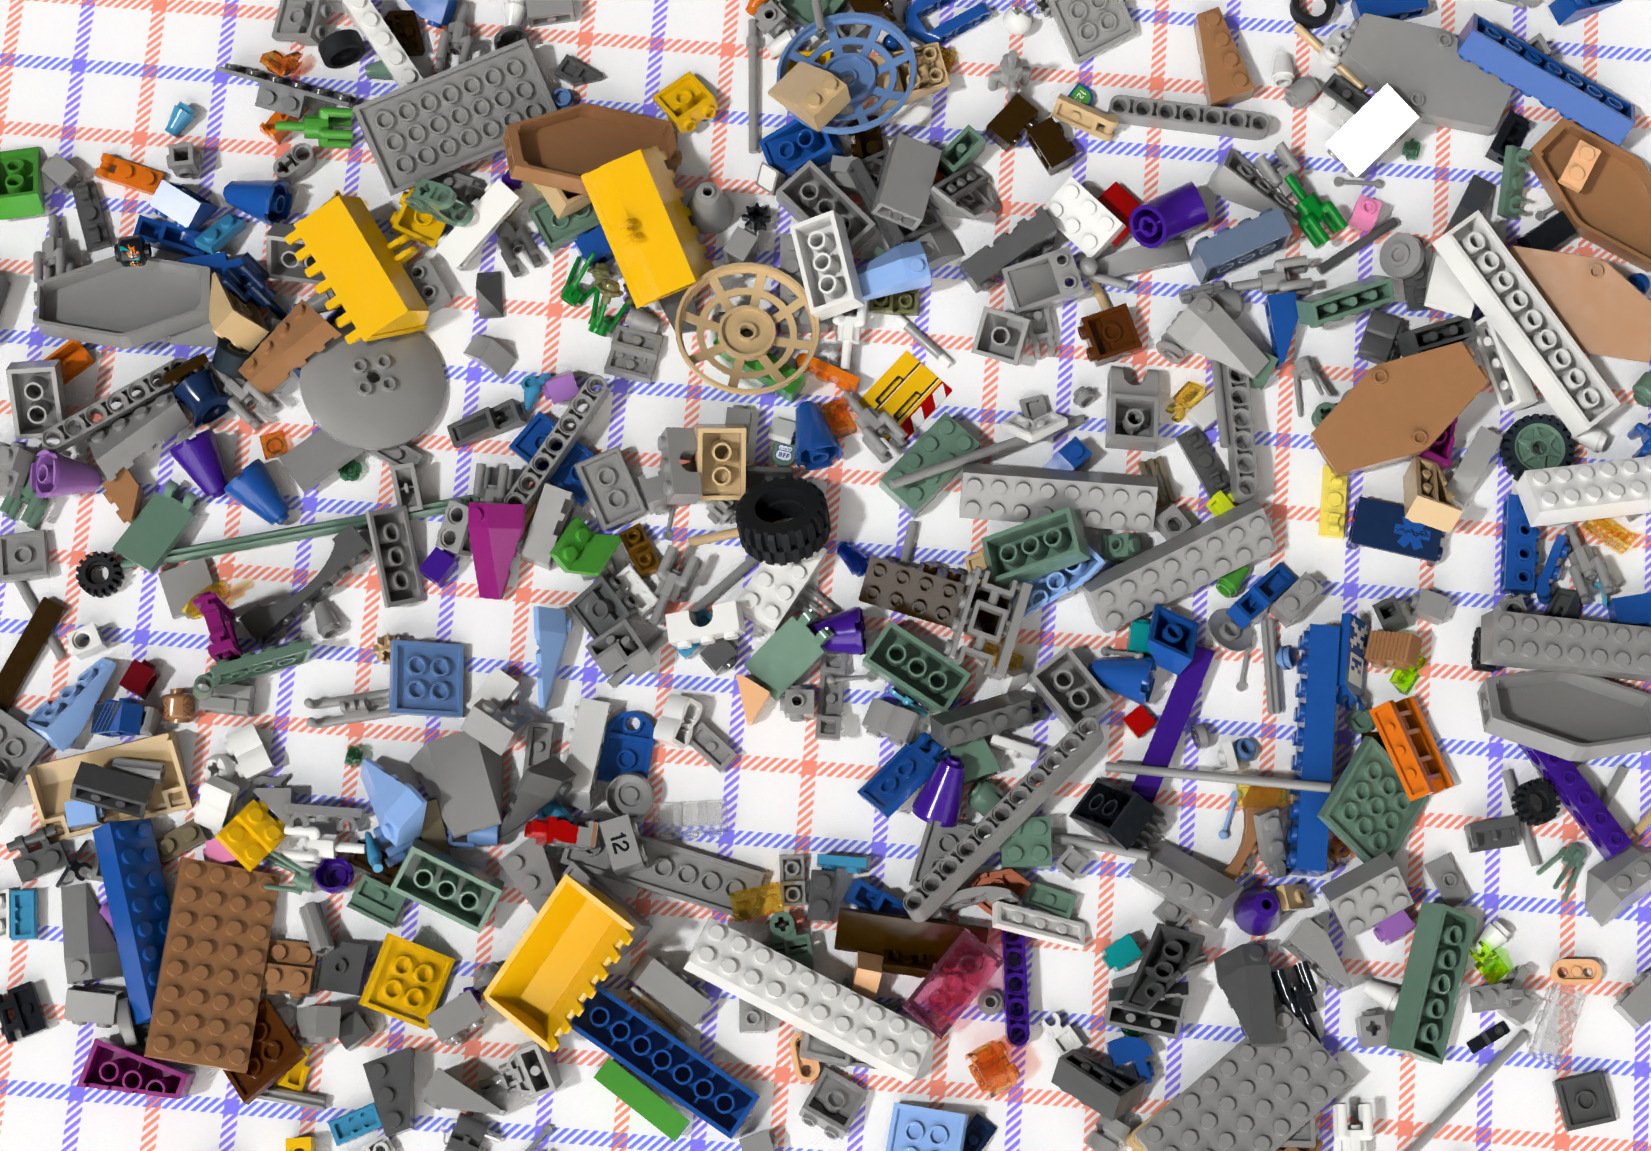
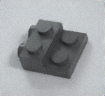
[568,574,638,640]

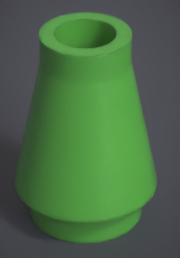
[1216,565,1250,598]

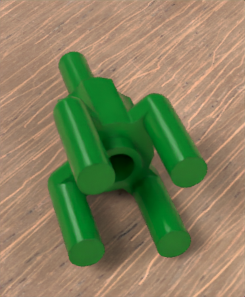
[1284,173,1349,248]

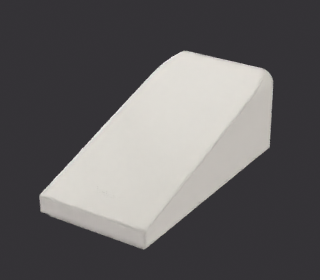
[1186,391,1237,433]

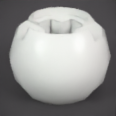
[1003,6,1032,36]
[203,754,235,781]

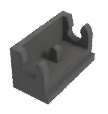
[1464,815,1522,853]

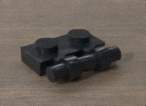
[0,981,49,1044]

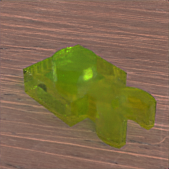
[1389,652,1427,695]
[1469,940,1510,985]

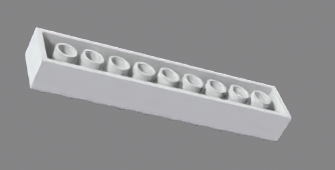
[1432,210,1621,437]
[683,917,935,1084]

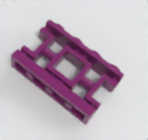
[192,591,245,662]

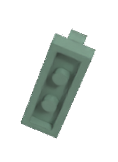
[1497,145,1533,220]

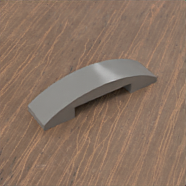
[1096,240,1190,285]
[815,651,846,741]
[928,886,1019,922]

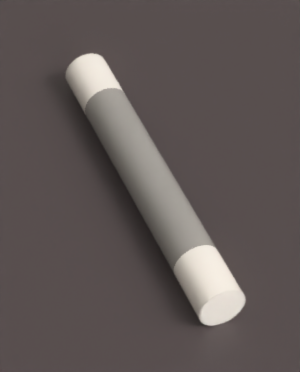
[894,314,953,368]

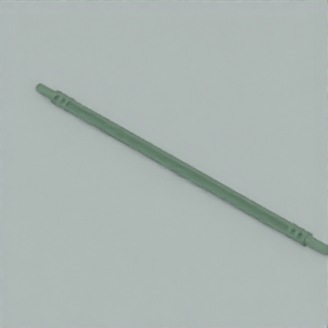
[120,494,480,570]

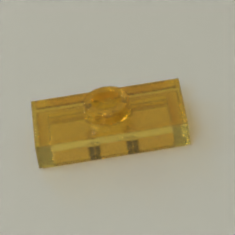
[1236,784,1288,808]

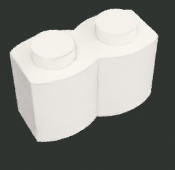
[653,694,702,749]
[224,722,276,781]
[193,775,240,833]

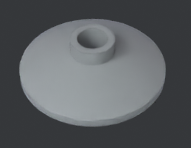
[1208,608,1253,652]

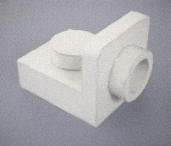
[1213,741,1239,774]

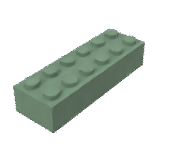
[1386,902,1477,1065]

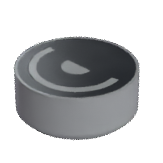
[1191,724,1209,749]

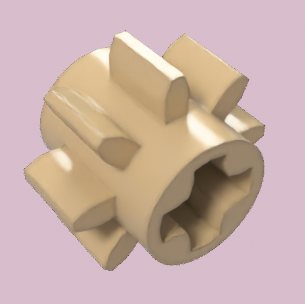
[373,633,400,665]

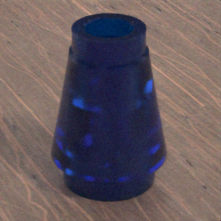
[837,542,870,577]

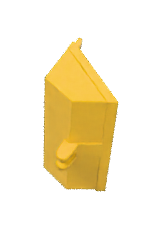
[581,146,715,309]
[285,195,430,345]
[481,874,635,1052]

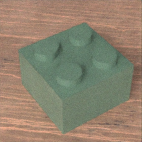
[1000,816,1052,870]

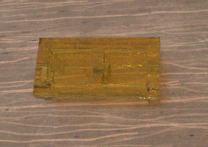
[1580,518,1637,555]
[729,882,784,922]

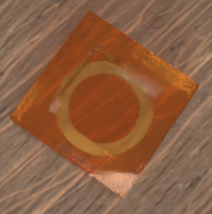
[259,430,289,460]

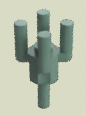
[0,472,49,530]

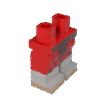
[524,816,599,851]

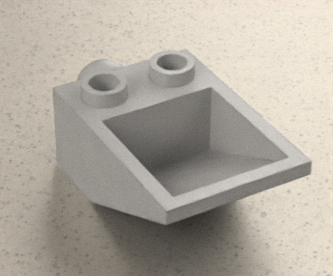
[1001,246,1098,314]

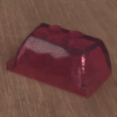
[902,928,1005,1039]

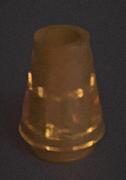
[1327,839,1352,864]

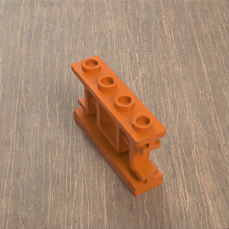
[1369,696,1455,802]

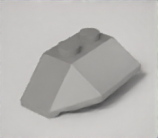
[930,162,995,220]
[1585,844,1651,927]

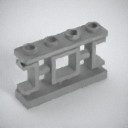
[943,566,1033,681]

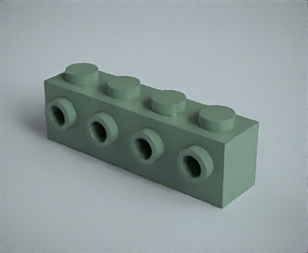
[1296,275,1395,328]

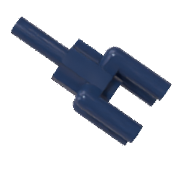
[221,252,287,321]

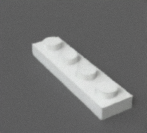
[992,901,1085,950]

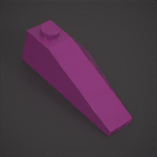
[468,501,526,600]

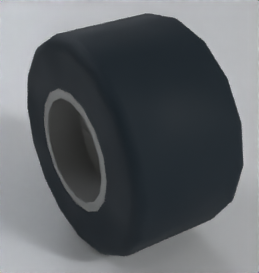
[212,340,256,379]

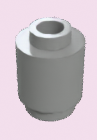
[1284,75,1320,109]

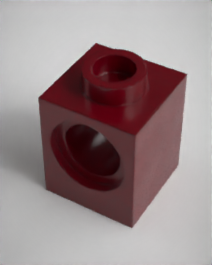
[119,659,161,700]

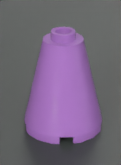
[29,450,102,499]

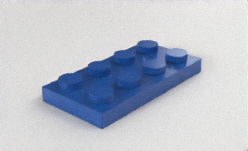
[509,411,595,508]

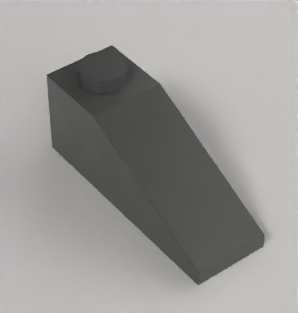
[1443,174,1495,235]

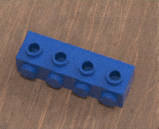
[1499,494,1540,596]

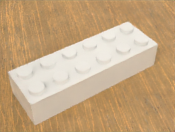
[1515,456,1651,527]

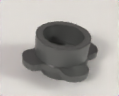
[1029,696,1048,724]

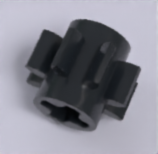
[742,202,771,234]

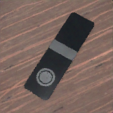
[1466,1021,1510,1054]

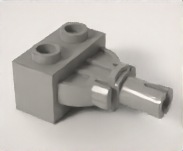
[479,1040,563,1099]

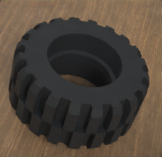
[735,476,831,566]

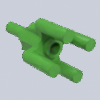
[275,107,353,149]

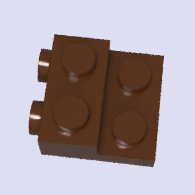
[1077,303,1142,367]

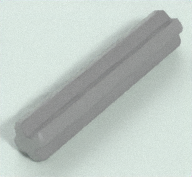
[257,1087,326,1110]

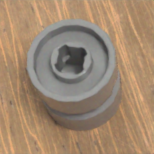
[1085,1116,1131,1151]

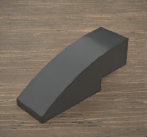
[447,398,528,448]

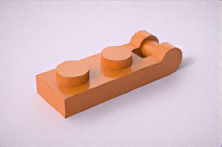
[94,153,165,196]
[796,353,860,393]

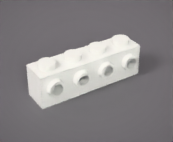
[435,179,523,270]
[1474,317,1538,412]

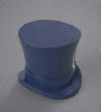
[173,369,232,429]

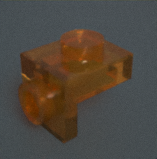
[259,50,301,77]
[823,398,857,439]

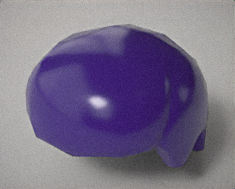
[314,856,354,894]

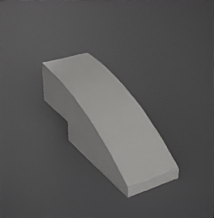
[1446,426,1503,505]

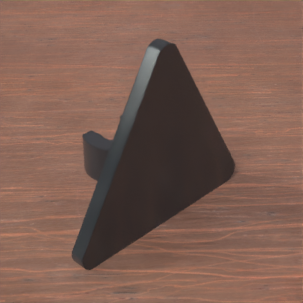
[55,840,93,888]

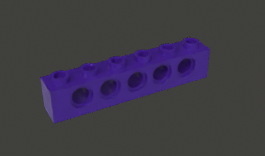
[1517,743,1633,862]

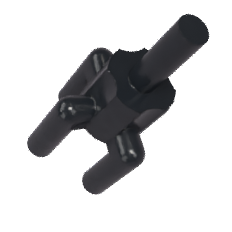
[1271,961,1321,1043]

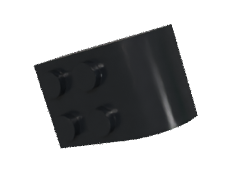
[1069,777,1156,850]

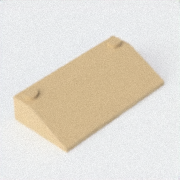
[25,730,193,842]

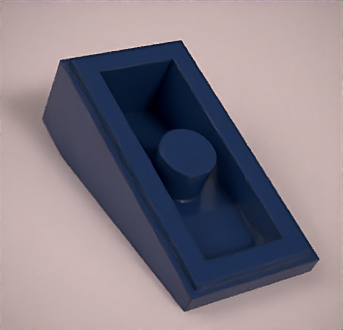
[963,1113,997,1151]

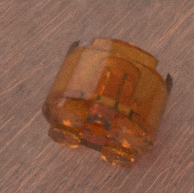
[965,1040,1021,1099]

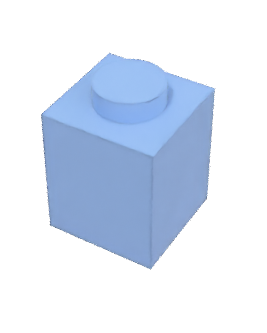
[64,800,105,829]

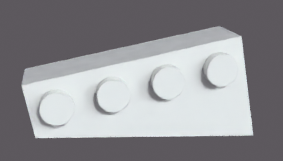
[561,698,611,811]

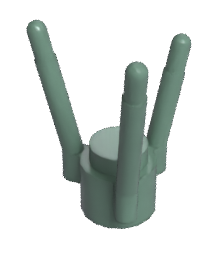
[1536,843,1587,902]
[263,851,315,895]

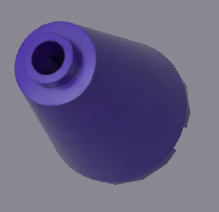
[170,429,229,499]
[808,607,867,655]
[912,755,965,827]
[1233,886,1283,936]

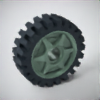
[1500,414,1575,481]

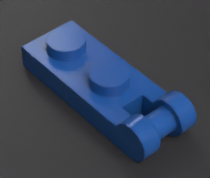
[1535,534,1571,605]

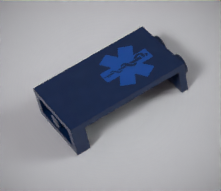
[1346,497,1446,567]

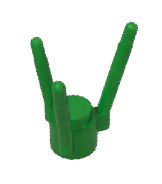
[560,252,596,307]

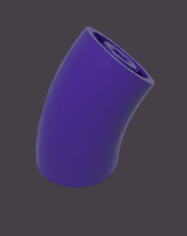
[1129,181,1209,248]

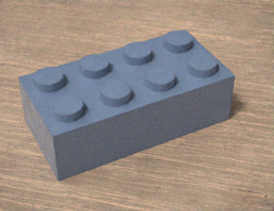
[1189,207,1293,285]

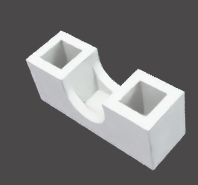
[665,601,746,650]

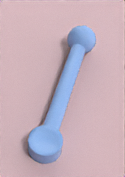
[1218,790,1241,840]

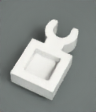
[1041,1012,1083,1057]

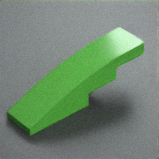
[593,1058,690,1142]

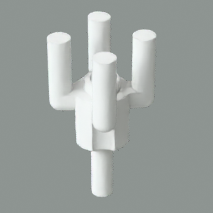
[832,300,868,371]
[281,825,367,864]
[1332,1104,1374,1151]

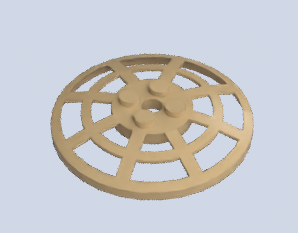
[675,262,820,395]

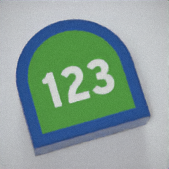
[1068,82,1093,106]

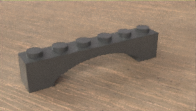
[239,524,373,645]

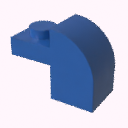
[1105,1036,1155,1084]

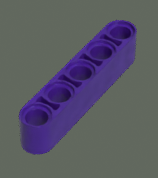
[1001,930,1030,1048]

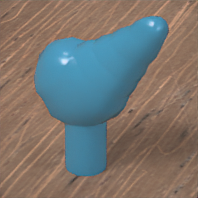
[521,372,552,412]
[365,832,383,873]

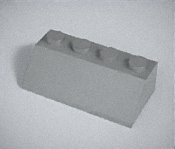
[1128,840,1244,929]

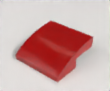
[1097,182,1141,247]

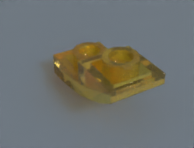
[181,579,231,620]

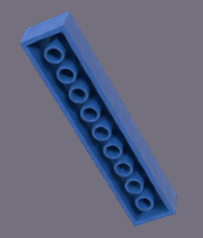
[1285,624,1340,877]

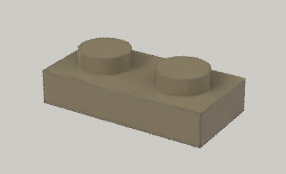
[156,819,208,865]

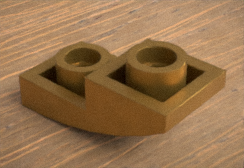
[618,523,660,579]

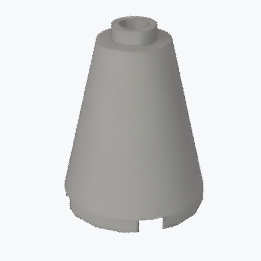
[687,182,733,235]

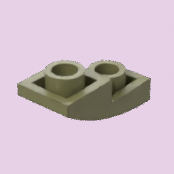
[869,290,920,316]

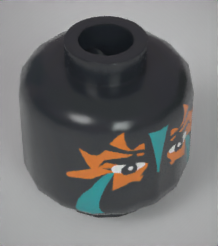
[114,235,152,267]

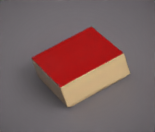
[1122,705,1157,739]

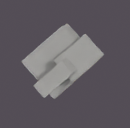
[830,155,874,195]

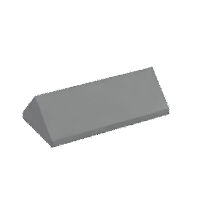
[365,505,425,608]

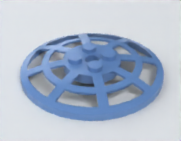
[776,12,917,135]

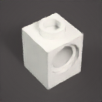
[66,622,108,660]

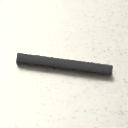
[1316,217,1398,275]

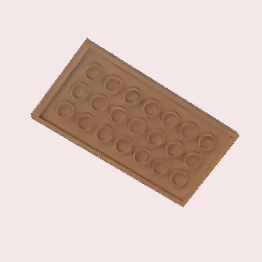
[144,857,280,1073]

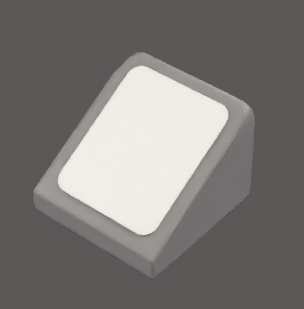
[756,161,786,196]

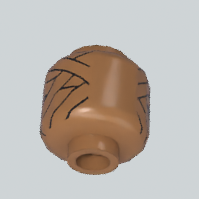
[162,688,195,723]

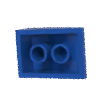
[759,119,845,179]

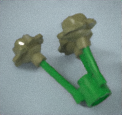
[587,262,634,337]

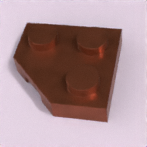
[966,869,1032,916]

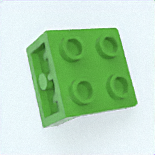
[549,517,622,576]

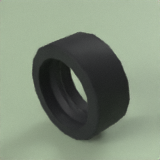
[1289,0,1336,29]
[318,29,365,69]

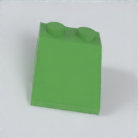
[0,147,45,220]

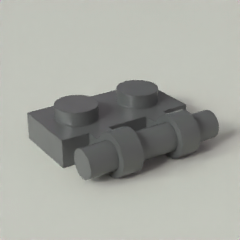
[6,825,70,883]

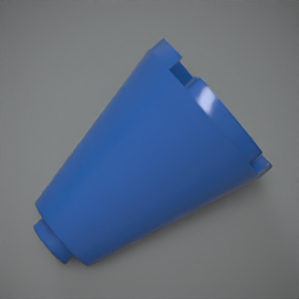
[223,180,293,226]
[795,401,843,470]
[224,458,290,525]
[1087,657,1157,706]

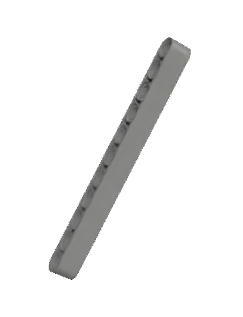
[903,717,1104,922]

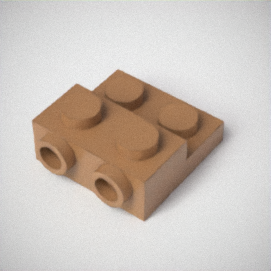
[261,939,318,999]

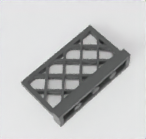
[847,147,943,249]

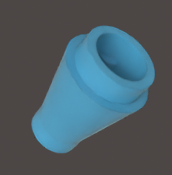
[165,101,196,138]

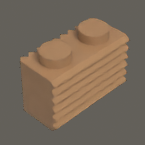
[1364,630,1423,671]

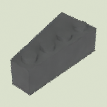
[960,206,1057,293]

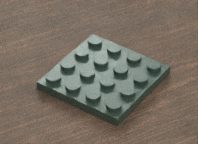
[1317,736,1430,863]

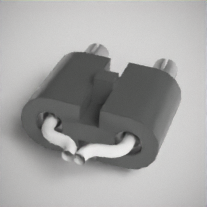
[439,1112,502,1151]

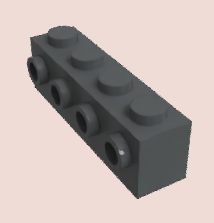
[929,690,1033,748]

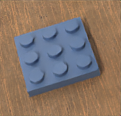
[389,640,464,718]

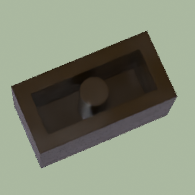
[985,93,1039,152]
[1026,116,1077,176]

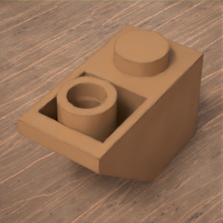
[101,468,144,524]

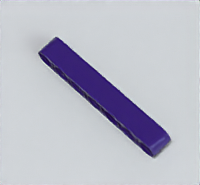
[1131,643,1215,803]

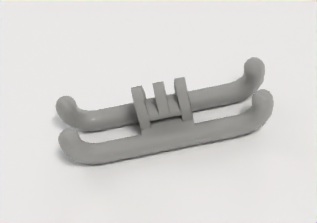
[304,688,398,728]

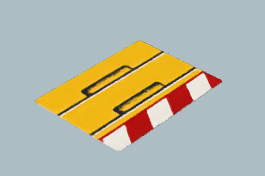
[852,351,952,449]

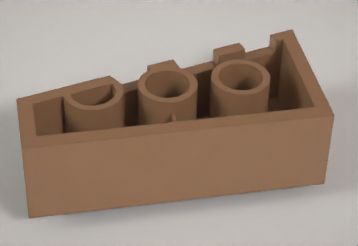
[1194,7,1255,108]
[237,299,342,395]

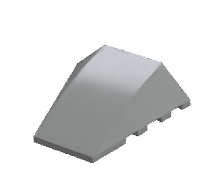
[409,731,504,838]

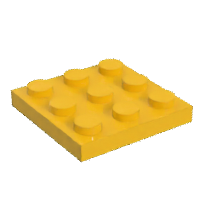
[359,932,455,1030]

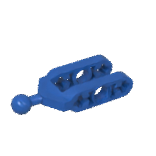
[883,0,992,52]

